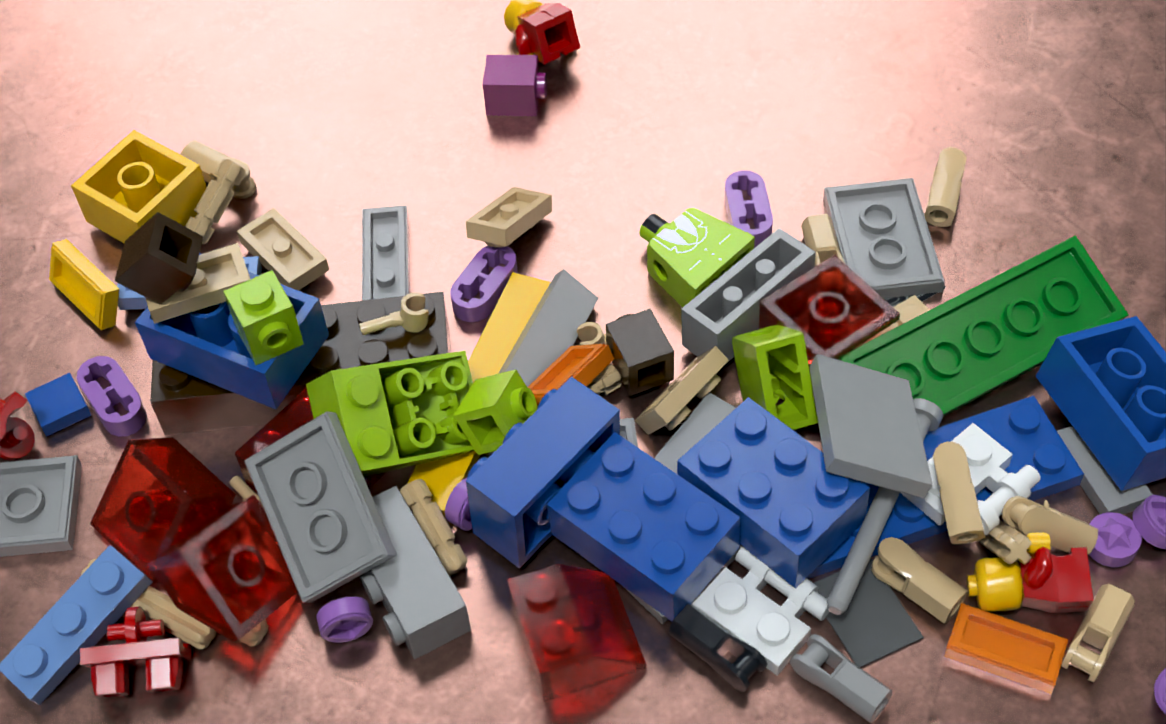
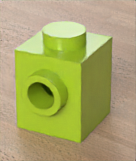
[223,270,304,365]
[453,369,538,455]

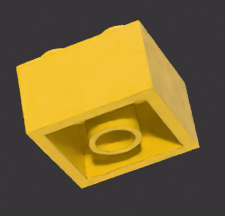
[71,130,207,243]

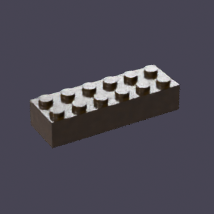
[150,292,451,435]

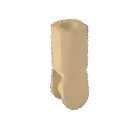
[180,140,256,199]
[924,147,966,227]
[801,214,848,293]
[933,441,985,544]
[1002,496,1098,555]
[871,537,969,624]
[1061,584,1135,683]

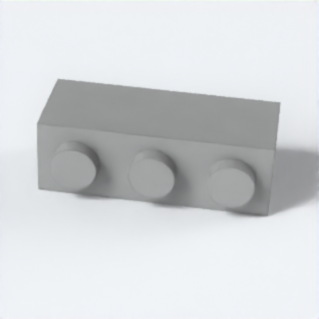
[681,228,816,362]
[360,486,471,660]

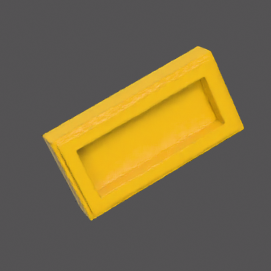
[49,239,119,330]

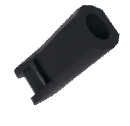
[669,604,768,692]

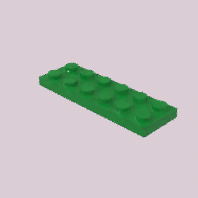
[837,235,1129,417]

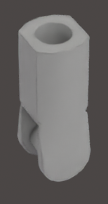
[790,634,892,723]

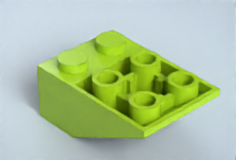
[306,350,475,477]

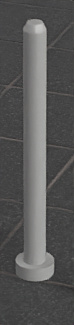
[827,399,943,615]

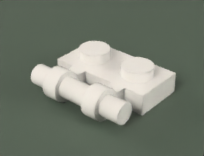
[901,423,1041,535]
[692,546,830,676]

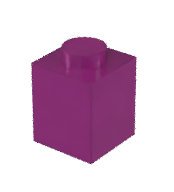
[482,54,547,116]

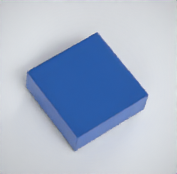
[25,373,91,437]

